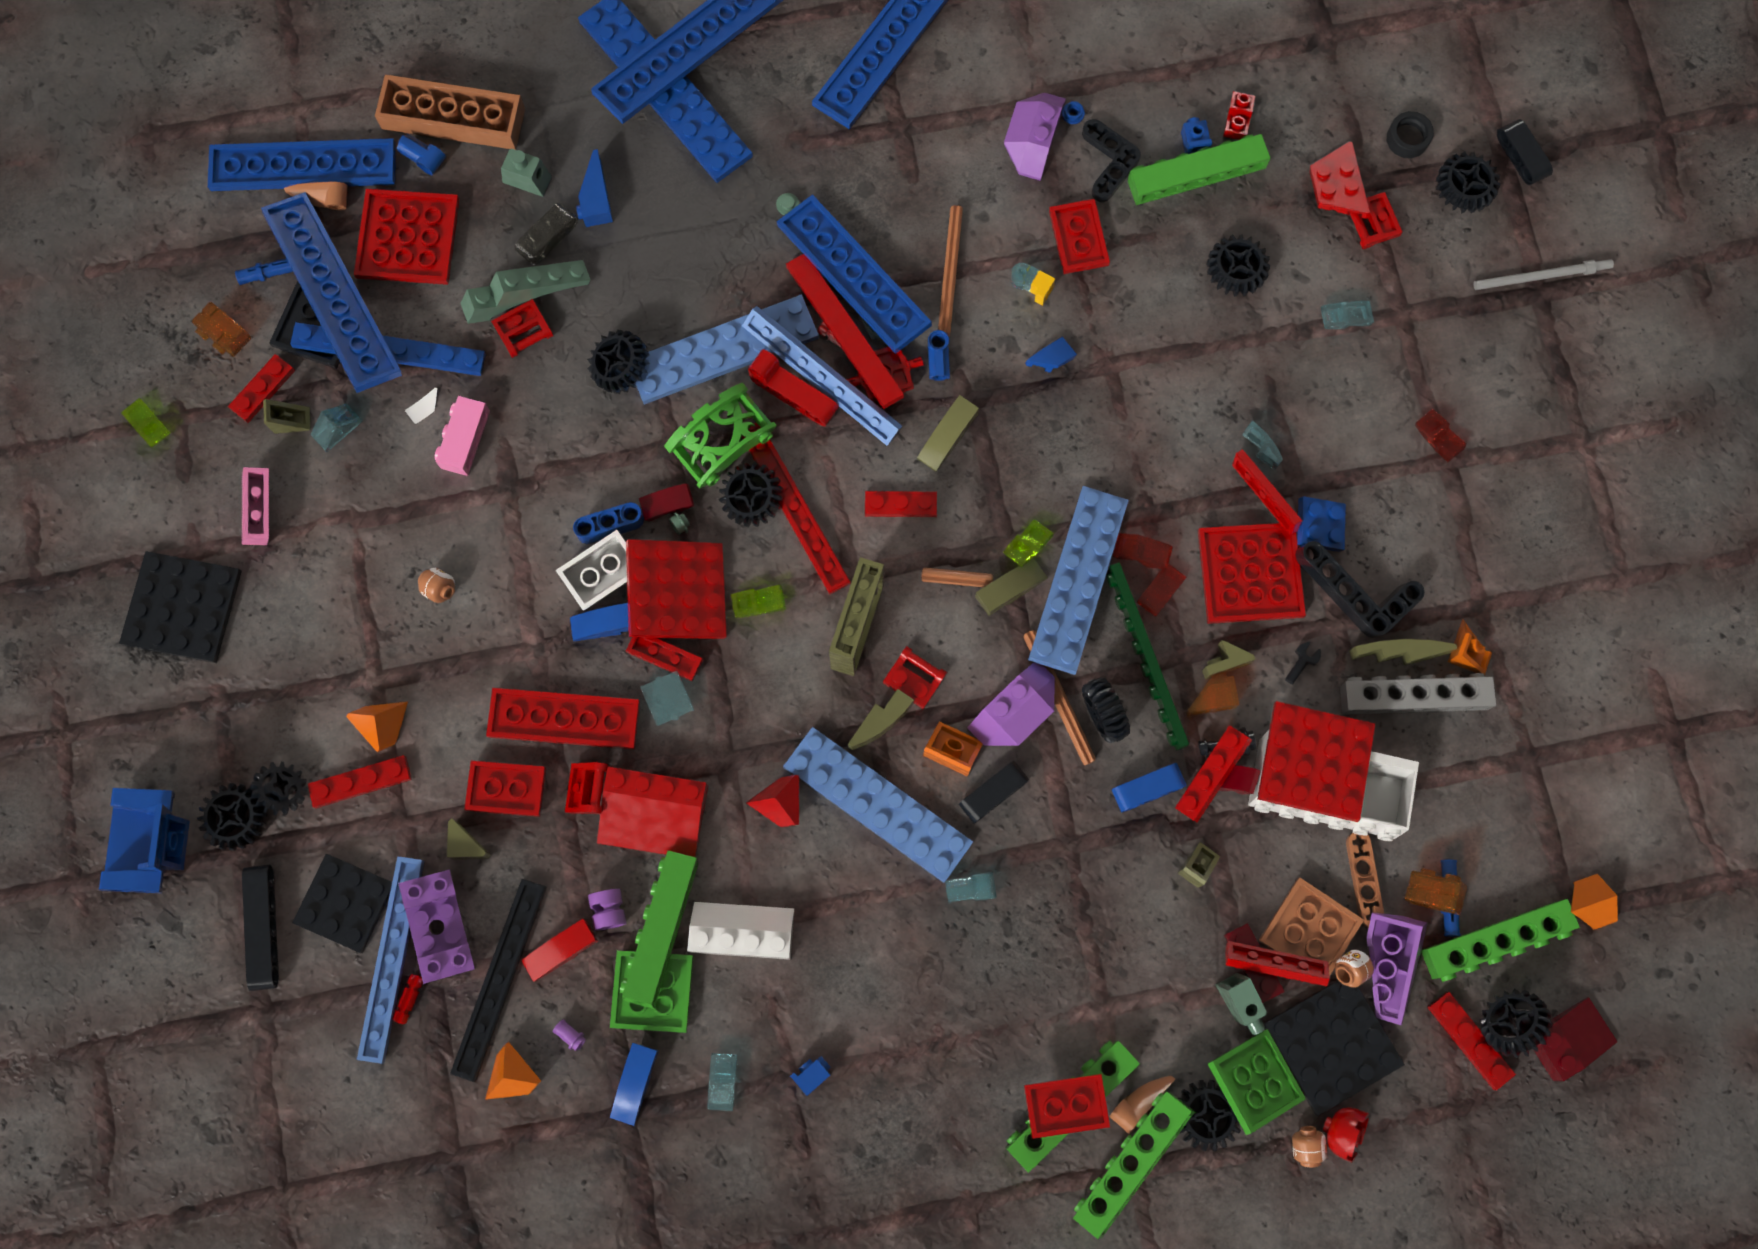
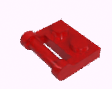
[1347,192,1403,249]
[491,299,553,358]
[883,646,948,710]
[565,762,608,814]

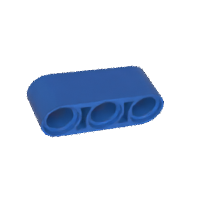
[573,502,644,544]
[1112,763,1187,813]

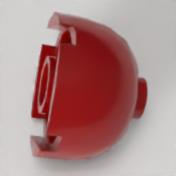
[1323,1107,1369,1163]

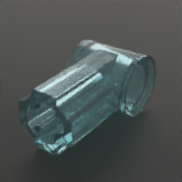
[945,872,997,903]

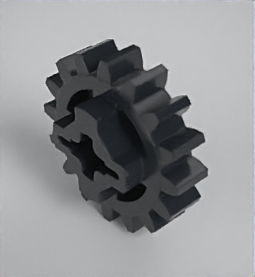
[250,761,308,816]

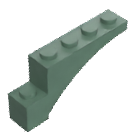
[460,260,591,324]

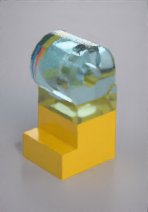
[1011,263,1055,306]

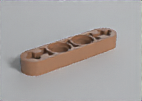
[1346,833,1384,928]

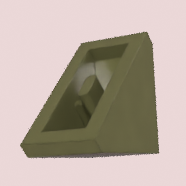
[263,399,310,434]
[447,818,491,860]
[1178,842,1220,888]

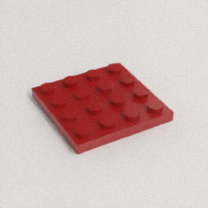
[354,189,460,285]
[1198,523,1306,624]
[626,539,726,639]
[1257,701,1375,822]

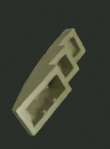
[1349,639,1458,666]

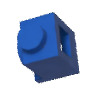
[1181,117,1212,154]
[790,1056,831,1096]

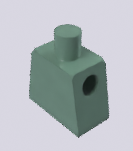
[501,149,552,197]
[1215,973,1267,1035]

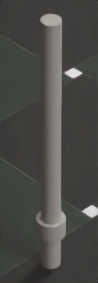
[1474,259,1614,290]

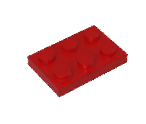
[1049,199,1110,274]
[464,760,546,817]
[1024,1074,1110,1139]

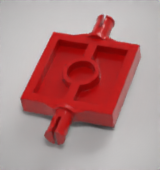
[846,347,924,401]

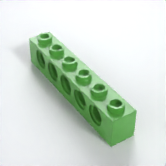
[1421,899,1580,982]
[1005,1040,1140,1173]
[1073,1091,1195,1239]

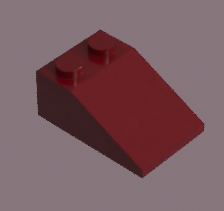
[1534,997,1618,1081]

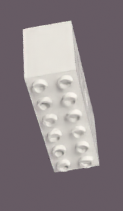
[1248,730,1419,841]

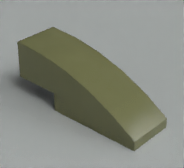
[917,395,979,472]
[975,559,1048,616]
[848,689,914,751]

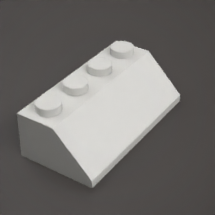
[687,902,794,960]

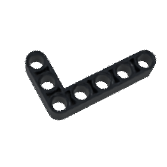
[1295,541,1425,638]

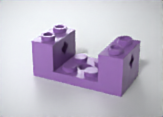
[398,870,475,984]

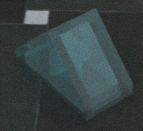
[310,404,363,452]

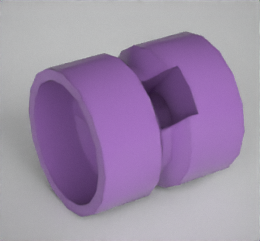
[588,889,627,931]

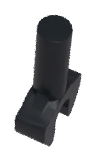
[1285,641,1321,685]

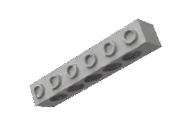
[1340,673,1496,715]

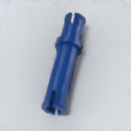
[235,258,293,285]
[1440,859,1461,937]

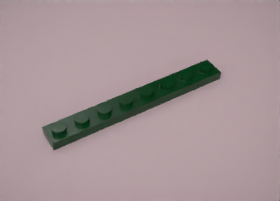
[1106,562,1189,751]

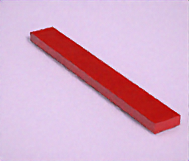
[786,254,904,409]
[741,423,851,595]

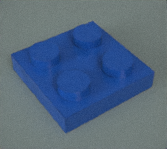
[1297,496,1346,552]

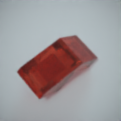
[1112,533,1173,569]

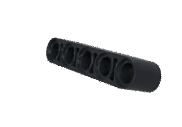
[242,864,279,991]

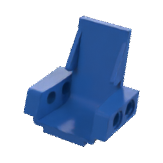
[99,788,190,894]

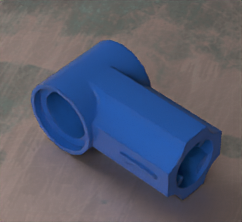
[397,134,446,176]
[927,330,950,381]

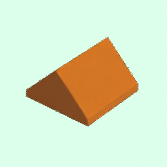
[923,721,983,777]

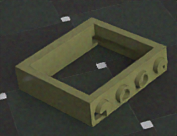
[829,557,884,676]

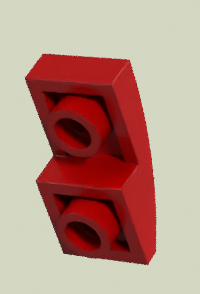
[1223,91,1255,140]

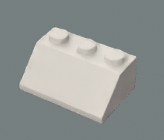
[556,530,627,611]

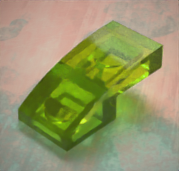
[121,398,171,448]
[1003,519,1054,567]
[731,585,786,618]

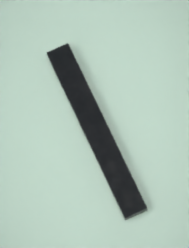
[450,879,547,1082]

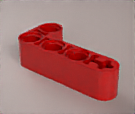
[748,349,839,427]

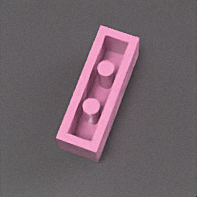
[435,396,490,476]
[242,467,269,545]

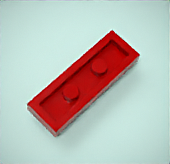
[228,354,295,423]
[865,491,937,517]
[626,637,703,682]

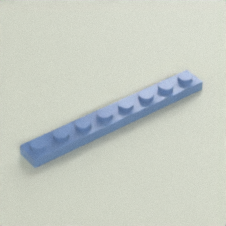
[742,306,902,446]
[357,856,424,1064]

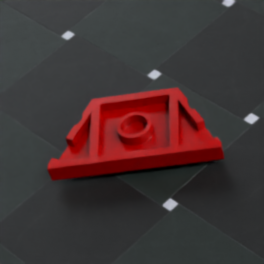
[1309,142,1370,219]

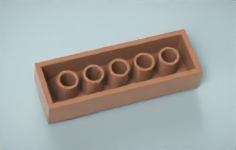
[375,75,525,150]

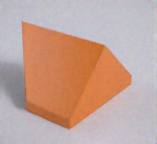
[1448,619,1492,675]
[346,702,408,752]
[1571,874,1618,930]
[485,1042,541,1100]

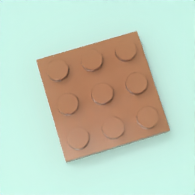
[1258,877,1364,976]

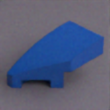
[1025,337,1077,372]

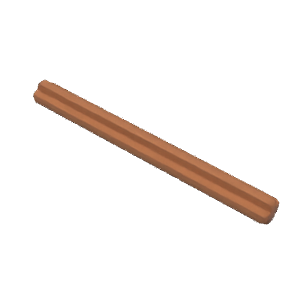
[938,205,963,337]
[1024,630,1096,765]

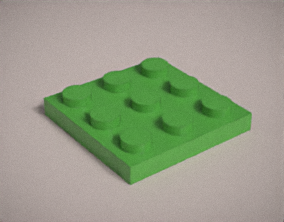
[610,950,693,1033]
[1207,1029,1306,1135]

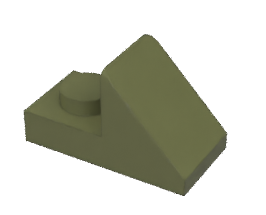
[1202,640,1255,680]

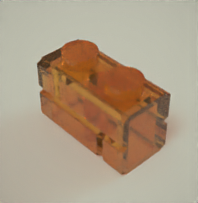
[192,302,251,357]
[1405,868,1467,915]

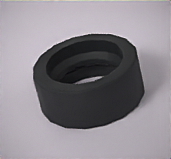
[1386,111,1434,159]

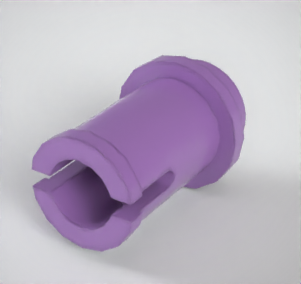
[553,1019,586,1051]

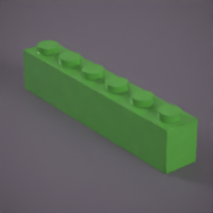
[1127,134,1270,205]
[620,851,699,1009]

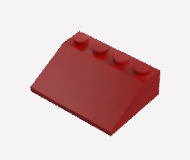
[597,767,709,858]

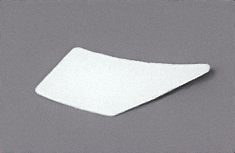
[405,388,437,424]

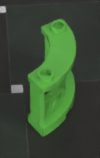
[664,383,777,488]

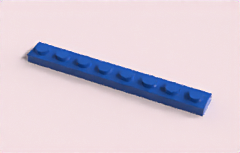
[290,322,486,376]

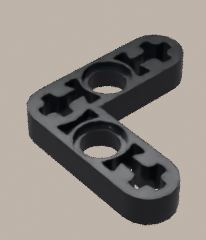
[1082,119,1141,202]

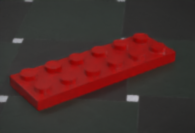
[486,688,640,749]

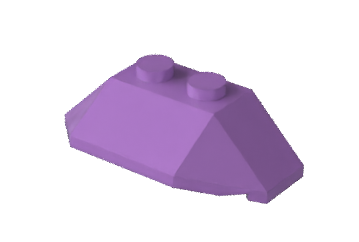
[1004,93,1066,181]
[967,662,1055,746]

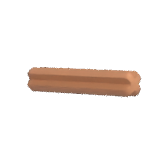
[921,568,993,587]

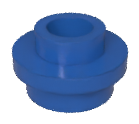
[1062,101,1085,124]

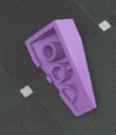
[1367,913,1427,1025]

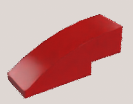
[521,919,598,982]

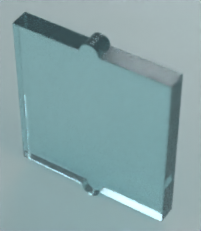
[640,671,694,726]

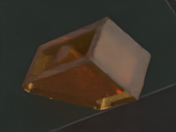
[1186,673,1240,716]

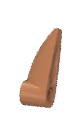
[284,182,347,210]
[1109,1076,1175,1134]

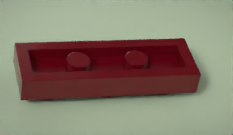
[1224,923,1285,1003]

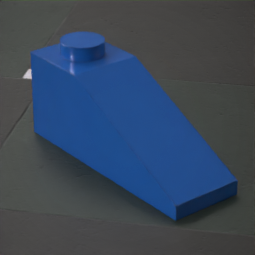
[576,149,613,227]

